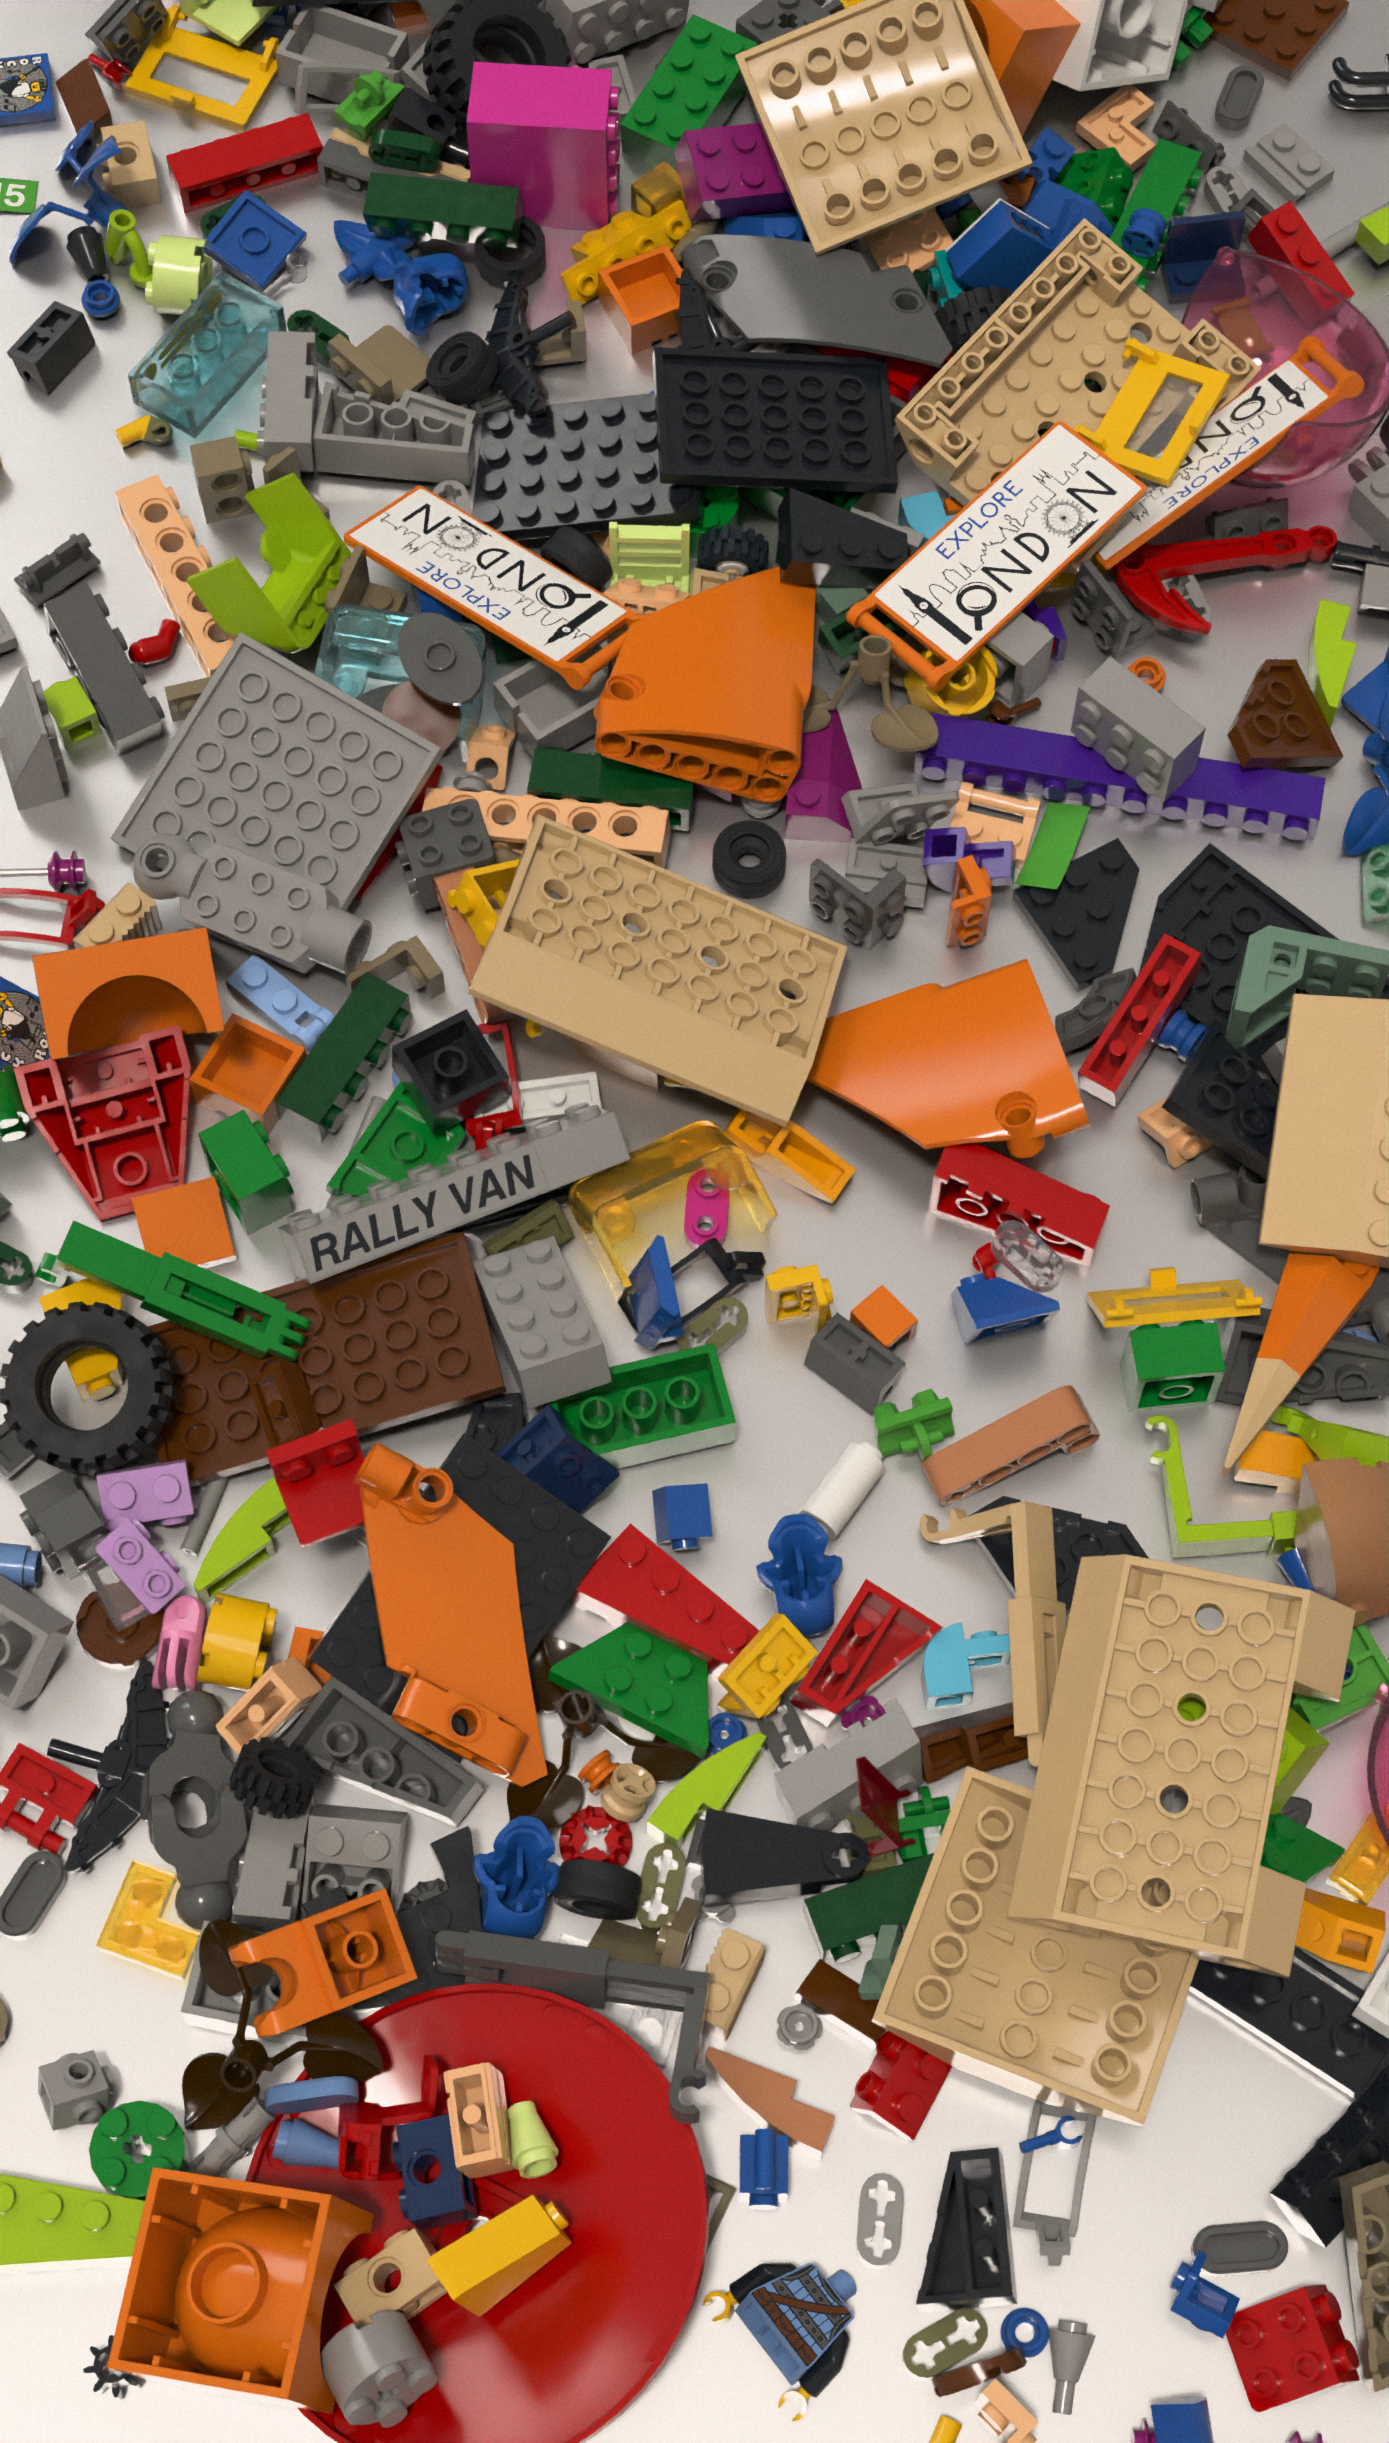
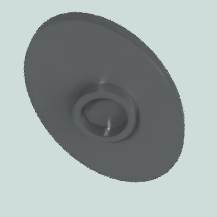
[398,612,484,706]

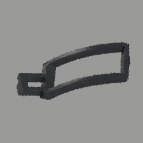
[617,1237,766,1333]

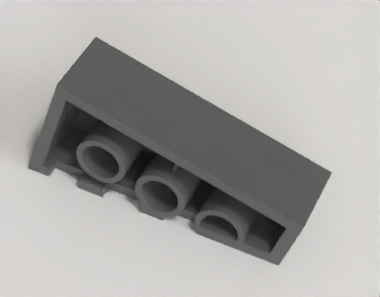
[44,584,165,754]
[283,1675,484,1827]

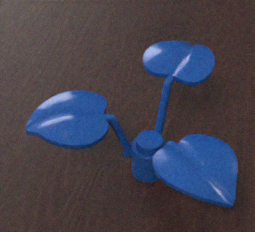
[9,120,129,266]
[1341,686,1389,856]

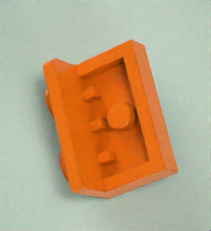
[945,855,992,948]

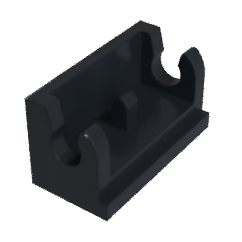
[7,301,96,394]

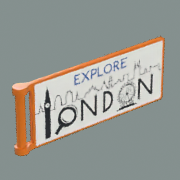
[1093,335,1365,570]
[845,421,1147,692]
[344,486,649,690]

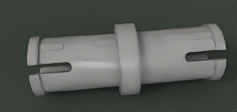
[187,2096,277,2177]

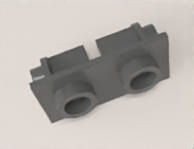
[1152,100,1226,174]
[1205,497,1288,540]
[14,533,101,606]

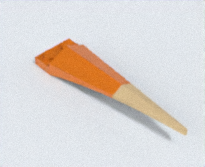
[1222,1251,1381,1475]

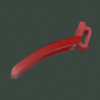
[0,888,105,948]
[465,1020,523,1151]

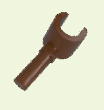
[985,697,1041,726]

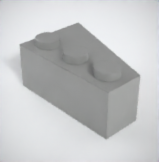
[257,331,319,472]

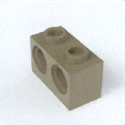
[189,436,255,524]

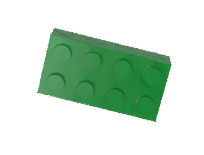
[620,14,758,178]
[545,1343,736,1469]

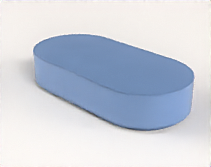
[265,2076,359,2114]

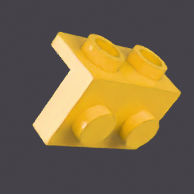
[764,1264,833,1335]

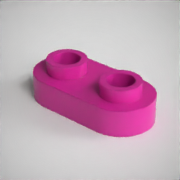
[684,1169,730,1253]

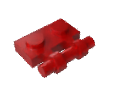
[0,1743,99,1856]

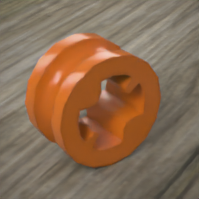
[578,1750,620,1795]

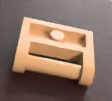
[950,781,1041,868]

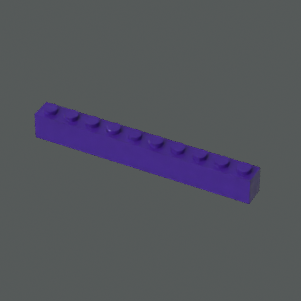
[914,712,1325,840]

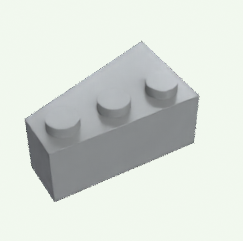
[774,1697,923,1831]
[232,1796,316,1933]

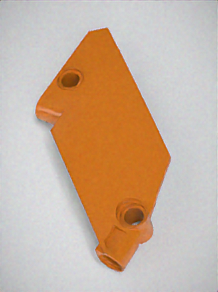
[354,1442,548,1787]

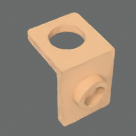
[466,725,517,791]

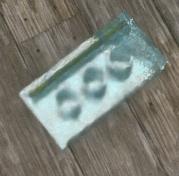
[128,271,287,438]

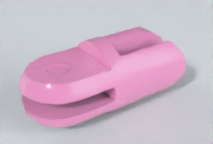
[152,1595,208,1690]

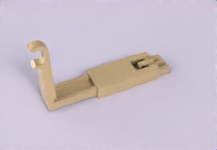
[920,1501,1067,1767]

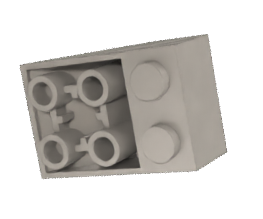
[0,666,69,811]
[300,1804,408,1920]

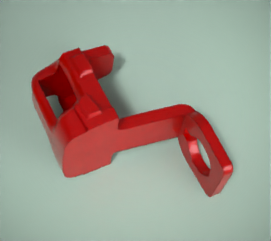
[337,2055,438,2181]

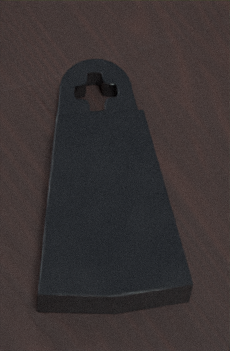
[700,1808,869,1908]

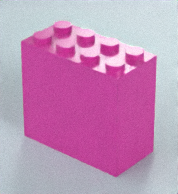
[467,62,621,231]

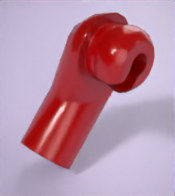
[128,619,181,665]

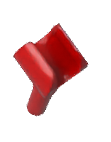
[88,54,132,89]
[972,1242,1002,1280]

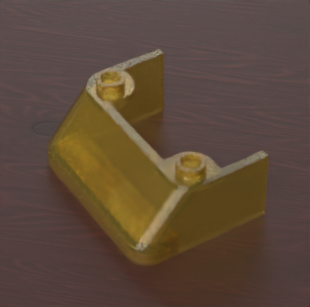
[567,1121,778,1302]

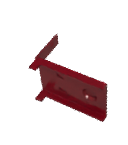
[856,1756,916,1858]

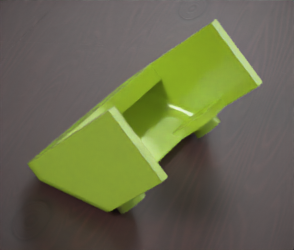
[186,472,352,654]

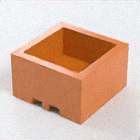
[598,244,683,355]
[189,1013,307,1136]

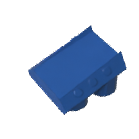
[622,1235,684,1349]

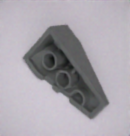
[1215,1307,1389,1405]

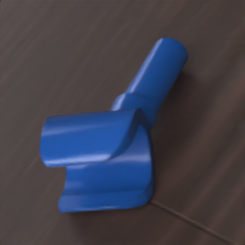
[1019,2116,1083,2154]

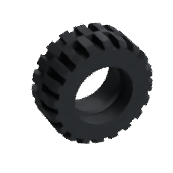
[423,0,572,135]
[0,1301,178,1475]

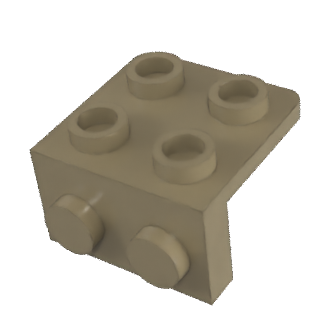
[328,325,430,405]

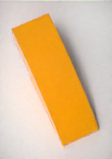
[718,1108,856,1204]
[1234,1430,1321,1496]

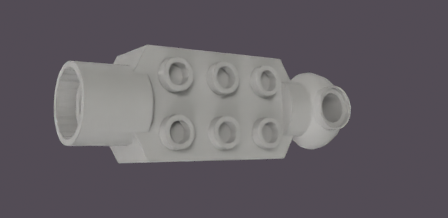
[132,833,372,975]

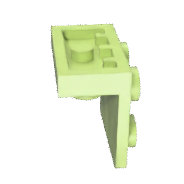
[180,0,279,46]

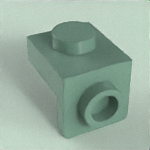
[858,1925,905,2000]

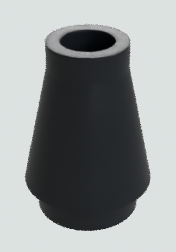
[66,226,109,284]

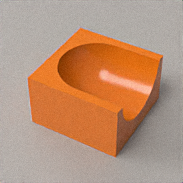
[963,0,1081,137]
[32,927,225,1060]
[107,2167,374,2414]

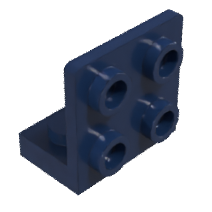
[1160,211,1246,305]
[496,1404,620,1514]

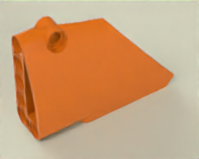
[593,566,816,803]
[806,958,1090,1158]

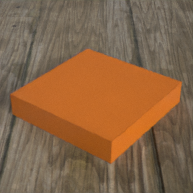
[131,1176,237,1268]

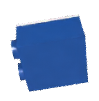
[945,198,1057,293]

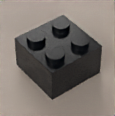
[392,1009,509,1135]

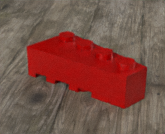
[928,1143,1110,1267]
[571,1523,759,1677]

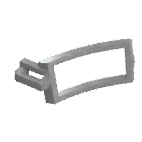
[294,63,415,120]
[1013,2100,1097,2266]

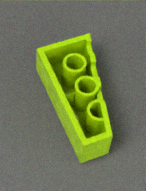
[0,2174,145,2274]

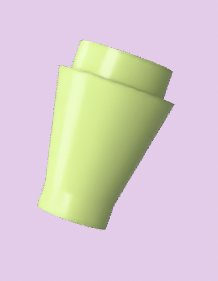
[507,2101,559,2179]

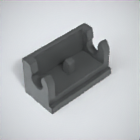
[804,1312,906,1415]

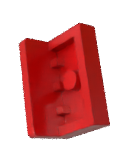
[850,2031,952,2140]

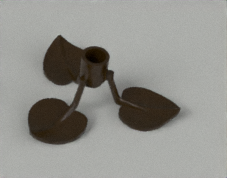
[507,1632,711,1832]
[182,1919,383,2130]

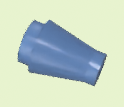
[272,2118,338,2170]

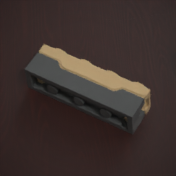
[317,127,471,199]

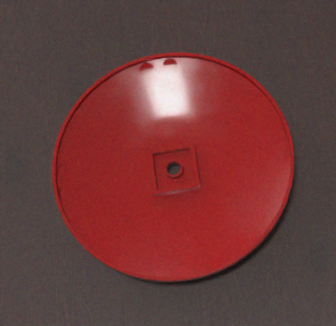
[245,1983,709,2443]

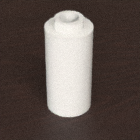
[799,1442,885,1539]

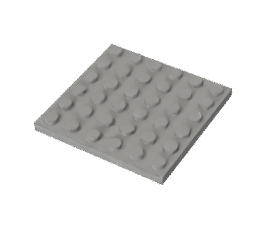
[110,632,444,911]

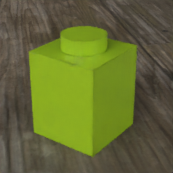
[43,676,102,750]

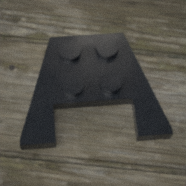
[302,1826,482,2004]

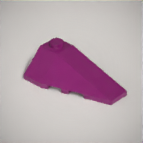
[784,699,862,843]

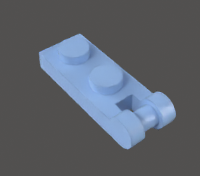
[226,953,335,1053]

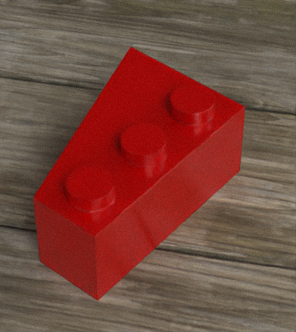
[790,1579,943,1727]

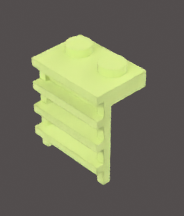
[609,522,690,592]

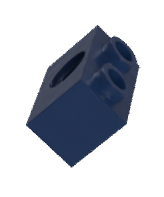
[392,2114,478,2231]

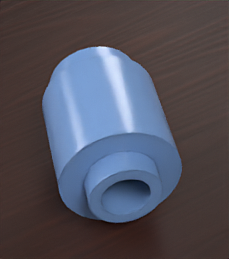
[0,1543,42,1590]

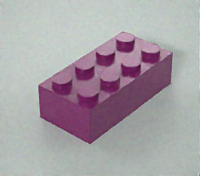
[673,123,795,221]

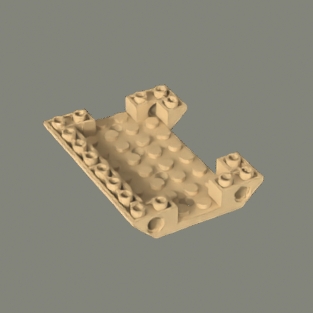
[894,218,1262,575]
[468,814,847,1127]
[1007,1554,1356,1978]

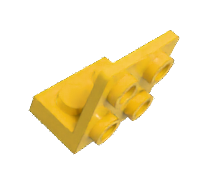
[717,1613,818,1719]

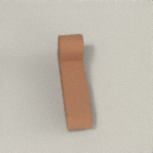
[433,866,522,1024]
[921,1385,1100,1506]

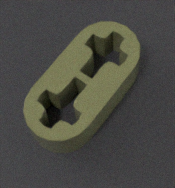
[678,1297,748,1357]
[634,1843,686,1933]
[902,2308,988,2381]

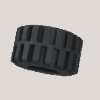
[934,286,1013,368]

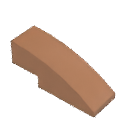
[705,2046,835,2161]

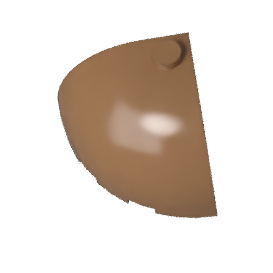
[1294,1458,1389,1627]

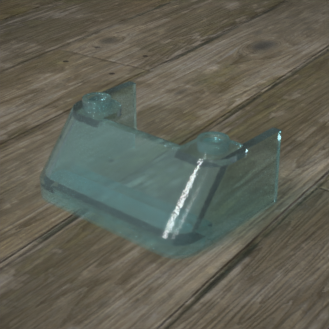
[314,604,487,762]

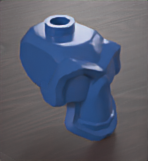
[393,253,469,337]
[756,1514,843,1637]
[473,1816,560,1939]

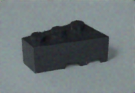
[778,487,908,589]

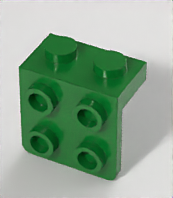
[1049,147,1133,229]

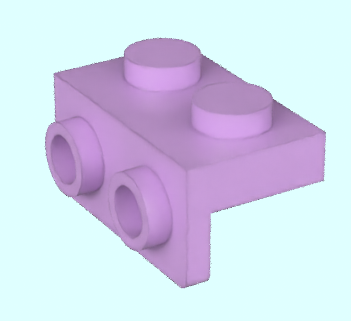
[96,1459,195,1526]
[94,1516,186,1614]

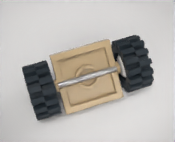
[690,525,769,596]

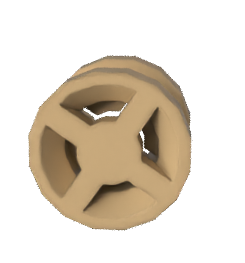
[601,1763,656,1822]

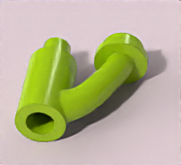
[105,209,153,288]

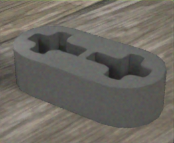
[754,1695,813,1771]

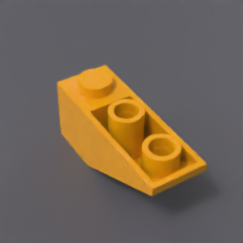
[1295,1888,1385,1974]

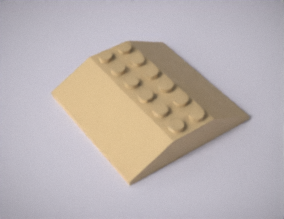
[735,0,1033,256]
[1258,994,1389,1268]
[872,1766,1199,2127]

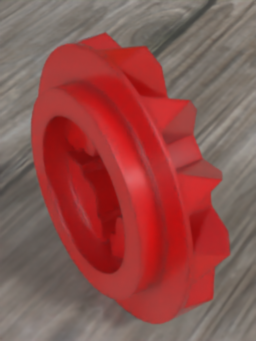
[559,1805,632,1867]

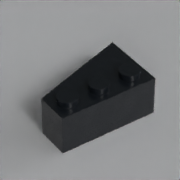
[916,2147,1017,2313]

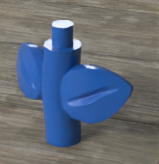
[334,220,419,286]

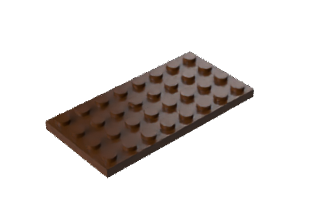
[148,1231,507,1487]

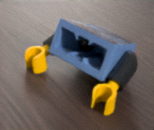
[703,2263,857,2422]

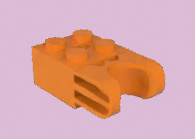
[228,1888,418,2039]

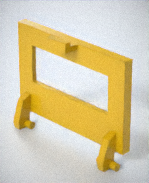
[124,5,279,132]
[1073,338,1231,487]
[1087,1267,1263,1328]

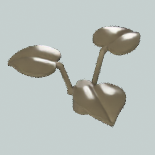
[802,634,938,752]

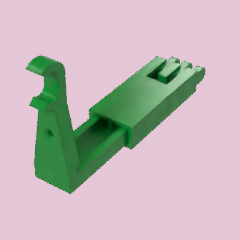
[34,1220,311,1362]

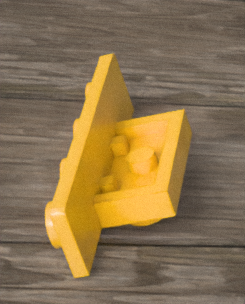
[559,200,692,305]

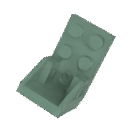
[1225,925,1389,1050]

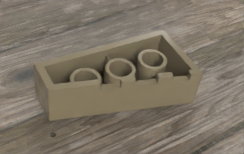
[1339,2160,1389,2393]

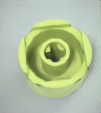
[145,235,212,318]

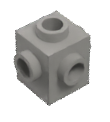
[38,2050,114,2131]

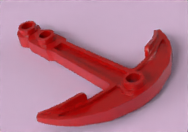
[1111,525,1337,635]

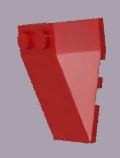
[14,1024,191,1221]

